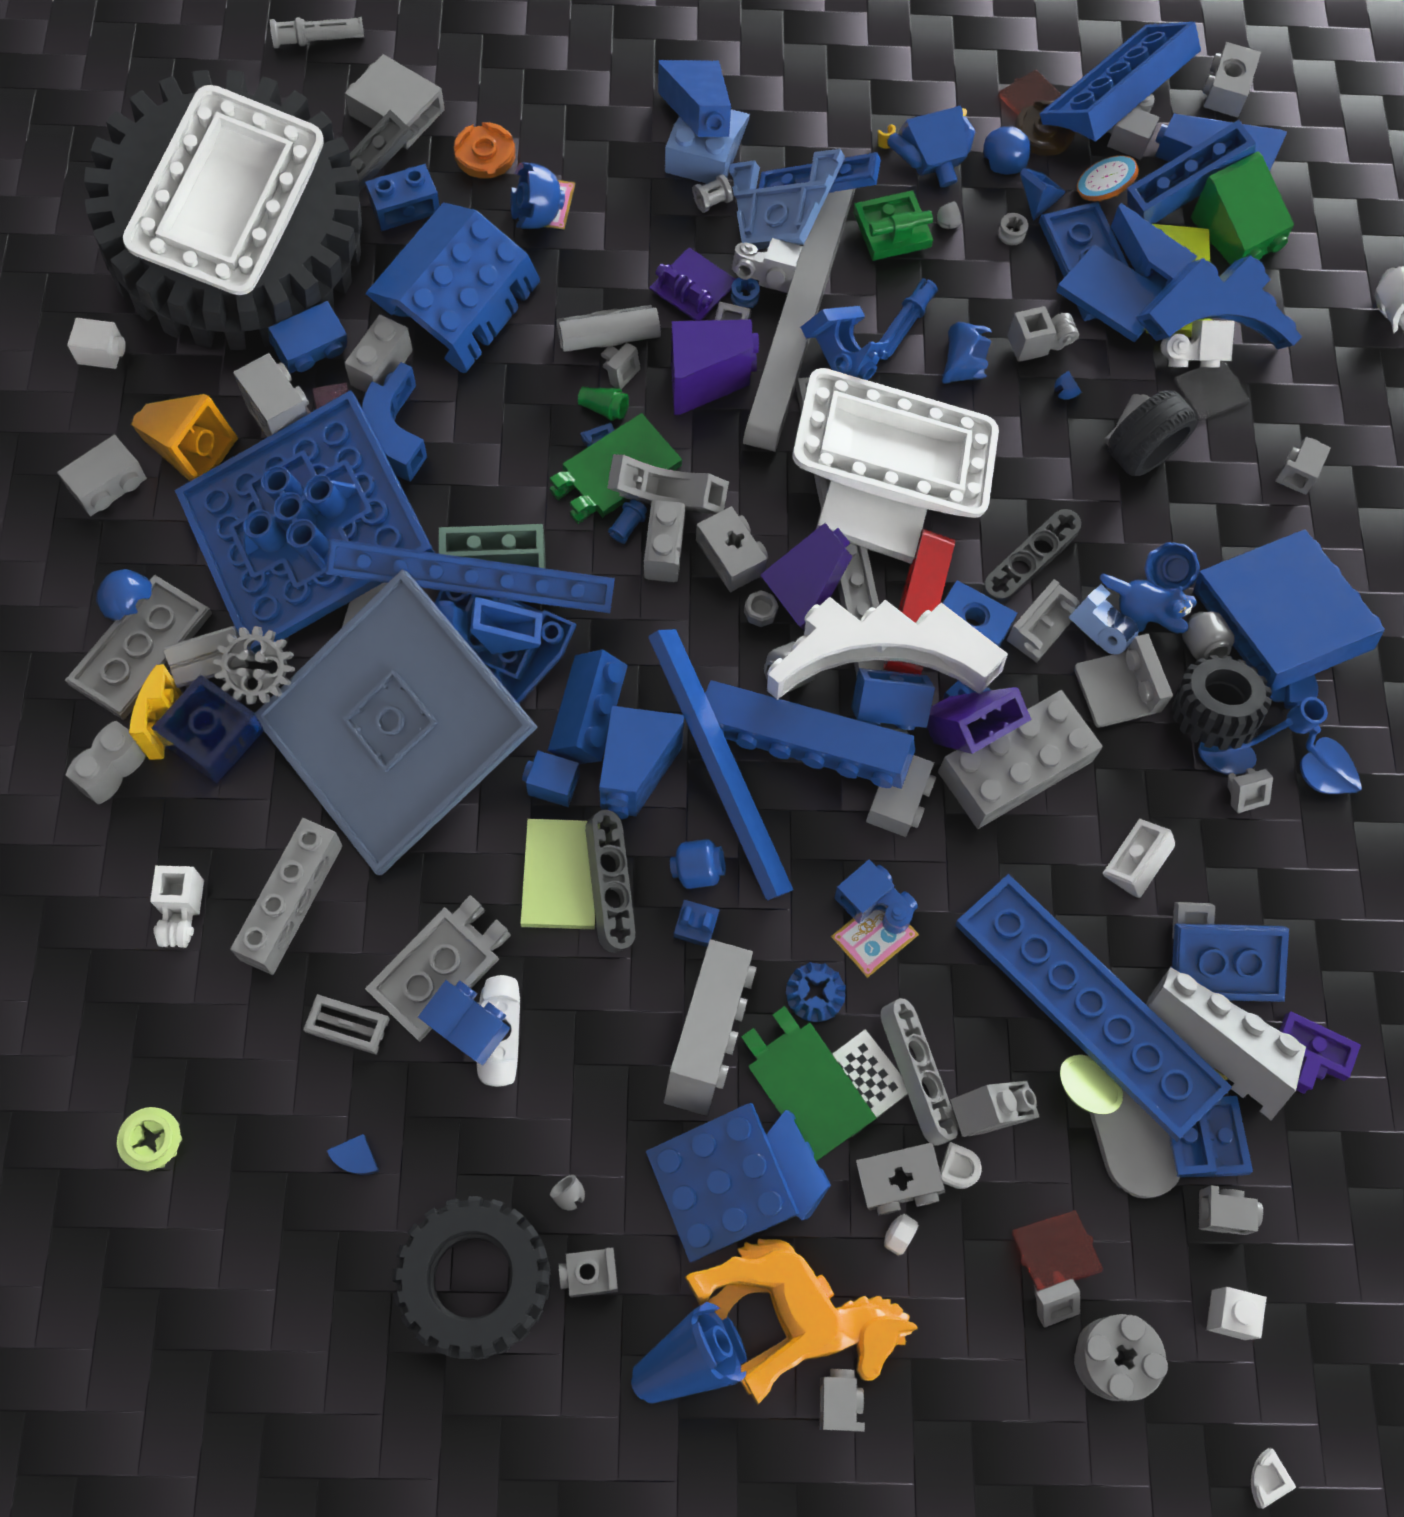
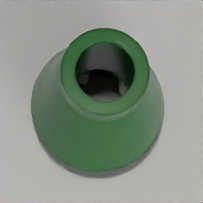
[578,386,629,421]

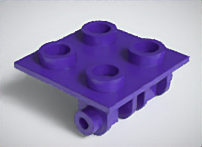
[649,247,736,321]

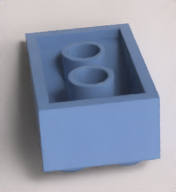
[665,109,750,183]

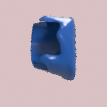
[942,322,992,384]

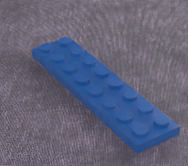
[956,874,1232,1142]

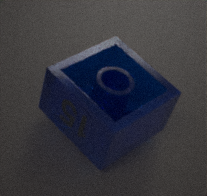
[152,674,264,783]

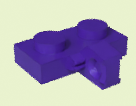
[1279,1011,1361,1094]

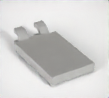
[365,895,511,1042]

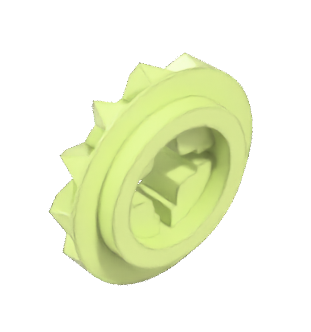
[117,1107,182,1172]

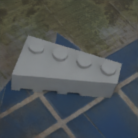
[664,939,757,1116]

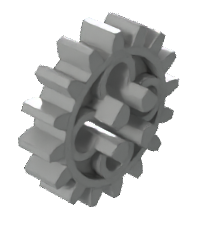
[213,626,295,704]

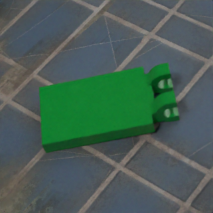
[550,413,682,524]
[741,1006,877,1162]

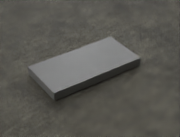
[65,575,212,720]

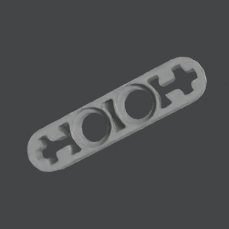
[881,998,958,1146]

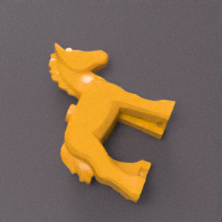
[685,1239,918,1405]

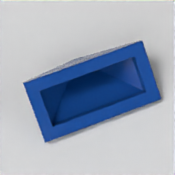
[1020,167,1066,221]

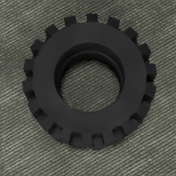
[1172,655,1272,750]

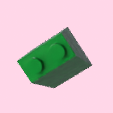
[1190,151,1294,265]

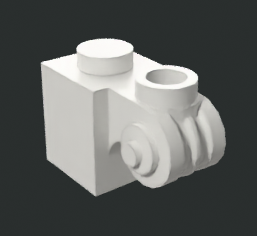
[1161,320,1235,367]
[150,866,204,948]

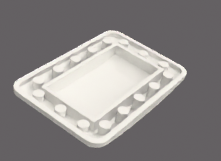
[123,85,324,295]
[792,368,999,518]

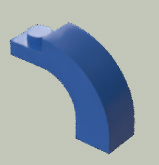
[362,362,427,482]

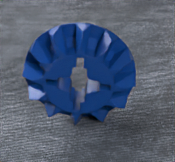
[786,962,846,1022]

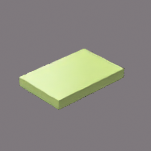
[521,819,600,930]

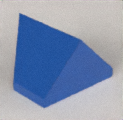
[470,596,543,654]

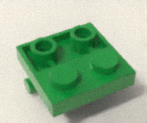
[853,190,933,261]

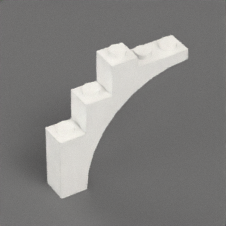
[767,597,1008,700]

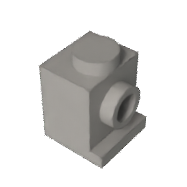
[1275,437,1331,495]
[1199,1185,1263,1235]
[559,1248,618,1298]
[819,1369,865,1432]

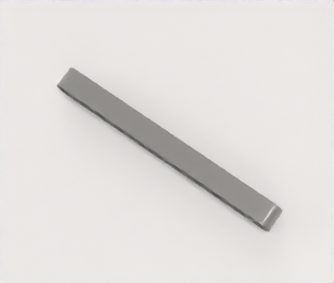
[743,188,856,452]

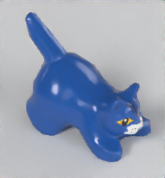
[1099,574,1197,634]

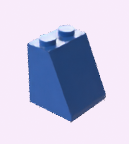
[599,706,684,819]

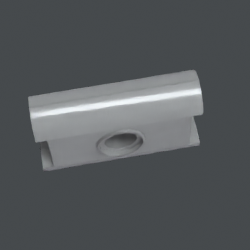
[556,305,661,352]

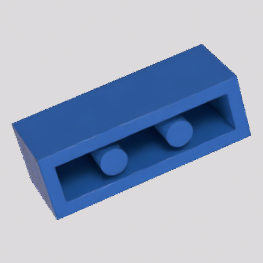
[548,649,628,764]

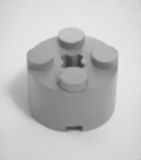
[1074,1314,1168,1401]

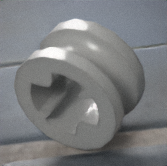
[998,213,1028,246]

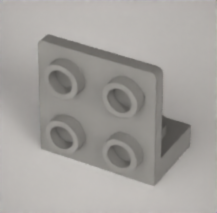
[1074,634,1173,728]

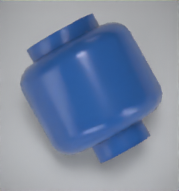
[670,839,726,889]

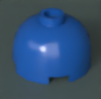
[510,162,565,229]

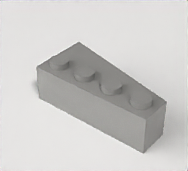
[1146,967,1306,1120]

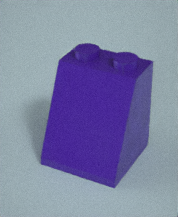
[671,319,759,415]

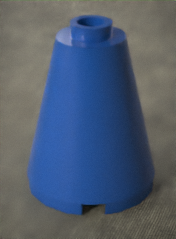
[631,1302,747,1404]

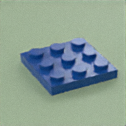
[646,1103,799,1263]

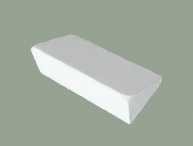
[1103,819,1175,898]

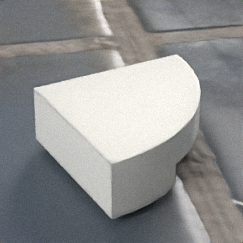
[1251,1448,1296,1509]

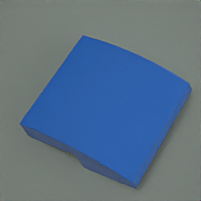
[1169,1096,1253,1177]

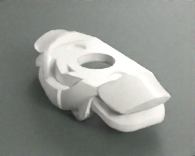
[477,975,520,1087]

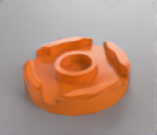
[454,122,516,179]

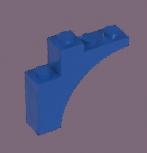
[1136,255,1302,349]

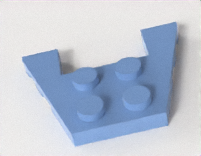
[729,149,845,249]

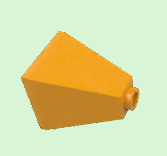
[131,394,238,481]

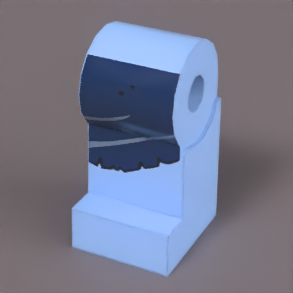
[1068,584,1139,655]

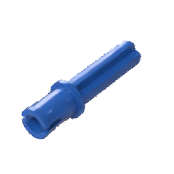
[879,279,938,360]

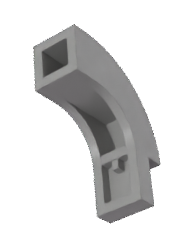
[607,454,729,514]

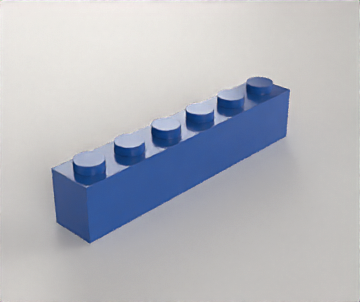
[705,680,915,789]

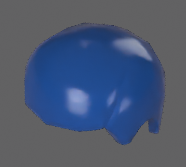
[983,126,1030,175]
[1144,542,1200,592]
[96,569,152,621]

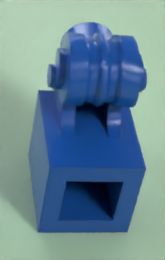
[834,859,918,934]

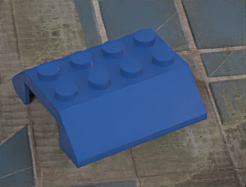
[366,202,540,373]

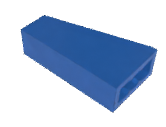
[658,60,731,137]
[1155,114,1287,171]

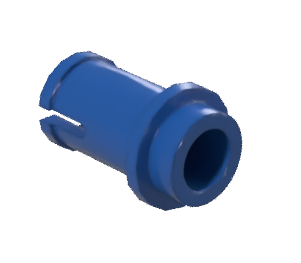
[608,499,647,544]

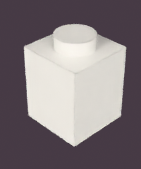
[67,318,126,369]
[1206,1287,1266,1340]

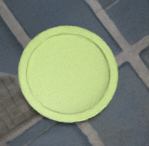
[1060,1055,1123,1114]

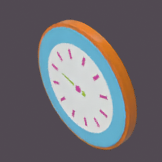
[1077,156,1139,201]

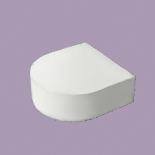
[939,1142,982,1189]

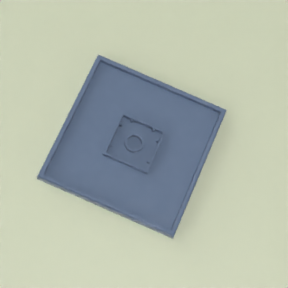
[252,569,538,875]

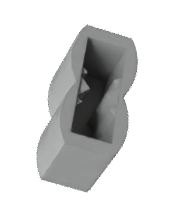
[66,721,146,804]

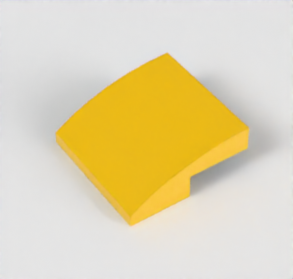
[129,664,183,760]

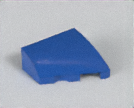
[766,1110,831,1220]

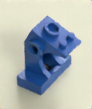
[800,306,890,380]

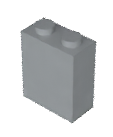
[345,54,445,149]

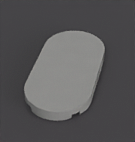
[1089,1089,1180,1199]

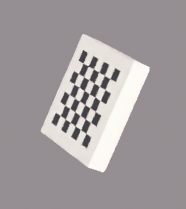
[833,1029,908,1137]

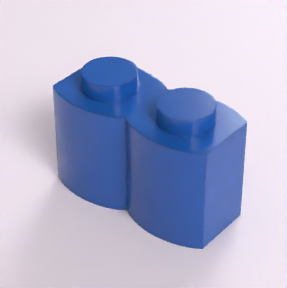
[418,980,511,1065]

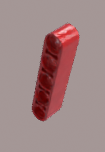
[883,529,955,675]

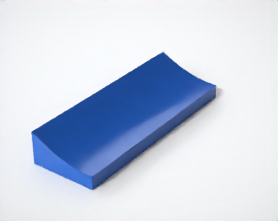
[1039,22,1201,142]

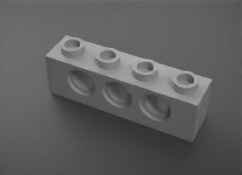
[230,818,343,975]

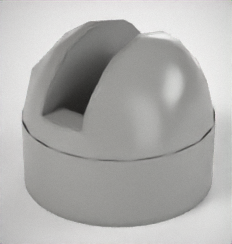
[937,201,962,229]
[550,1175,585,1210]

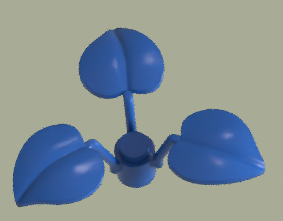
[1198,674,1362,794]

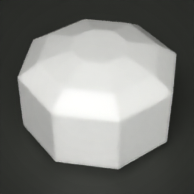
[884,1214,919,1256]

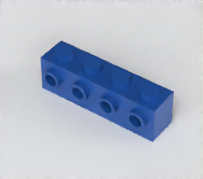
[1127,120,1256,224]

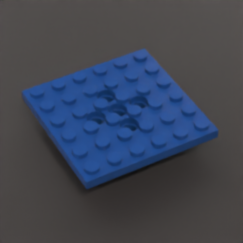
[175,390,435,654]

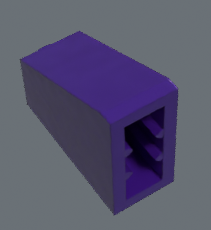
[760,523,852,631]
[927,687,1032,754]

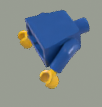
[878,106,975,188]

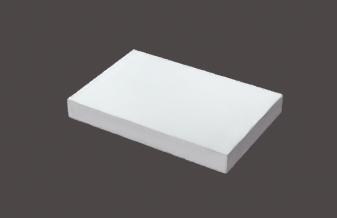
[816,480,927,564]

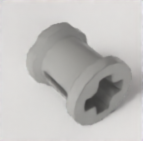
[692,174,733,213]

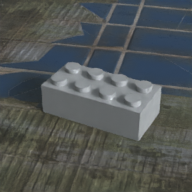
[938,690,1103,829]

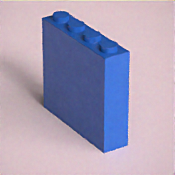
[1193,529,1385,692]

